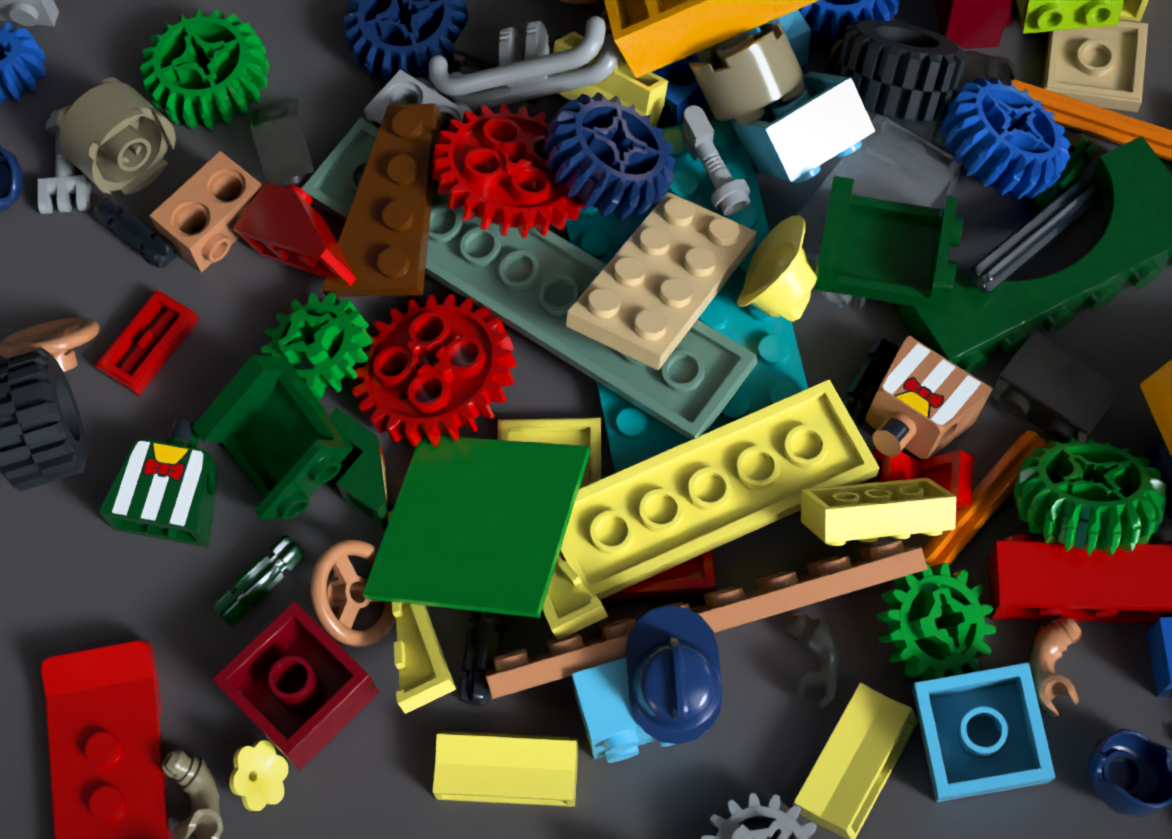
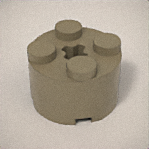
[689,19,806,126]
[56,77,176,195]

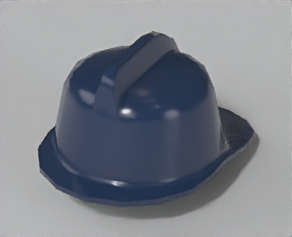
[626,605,722,744]

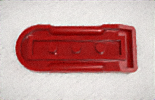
[41,639,173,839]

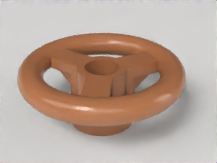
[0,317,100,372]
[310,540,396,647]

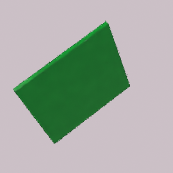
[362,435,591,618]

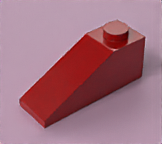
[232,182,357,286]

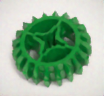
[140,8,270,131]
[1014,437,1167,556]

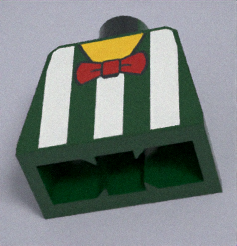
[99,419,218,548]

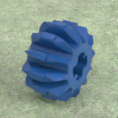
[0,21,46,105]

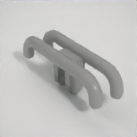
[428,16,621,112]

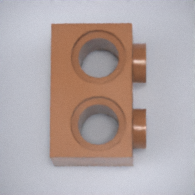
[149,151,262,273]

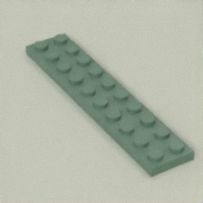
[301,118,758,440]

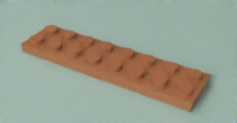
[486,540,928,699]

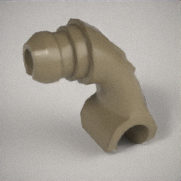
[162,749,223,839]

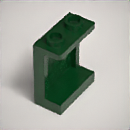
[814,176,964,310]
[192,355,354,520]

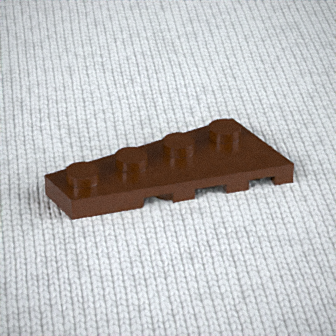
[321,103,440,297]

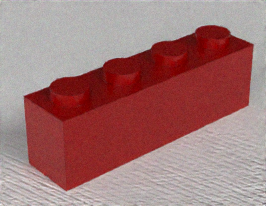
[988,535,1172,624]

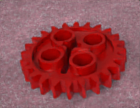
[432,104,584,238]
[352,294,517,447]

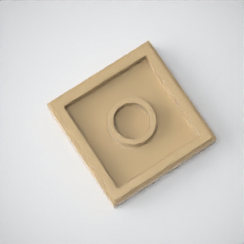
[1042,20,1148,112]

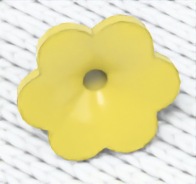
[229,740,288,811]

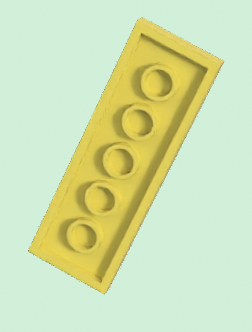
[560,379,879,600]

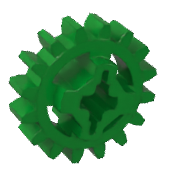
[260,292,372,399]
[876,563,996,681]

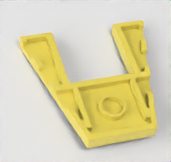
[388,511,608,714]

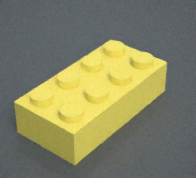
[801,477,956,546]

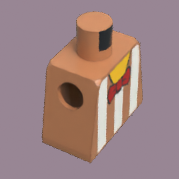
[865,336,993,459]

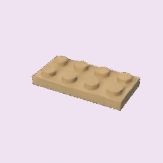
[566,192,757,370]

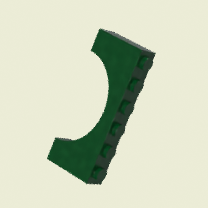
[890,136,1172,375]

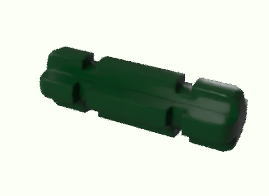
[1027,134,1098,213]
[212,535,304,625]

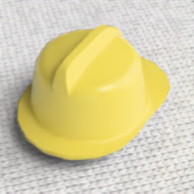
[737,215,817,322]

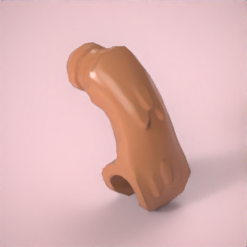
[1029,616,1082,717]

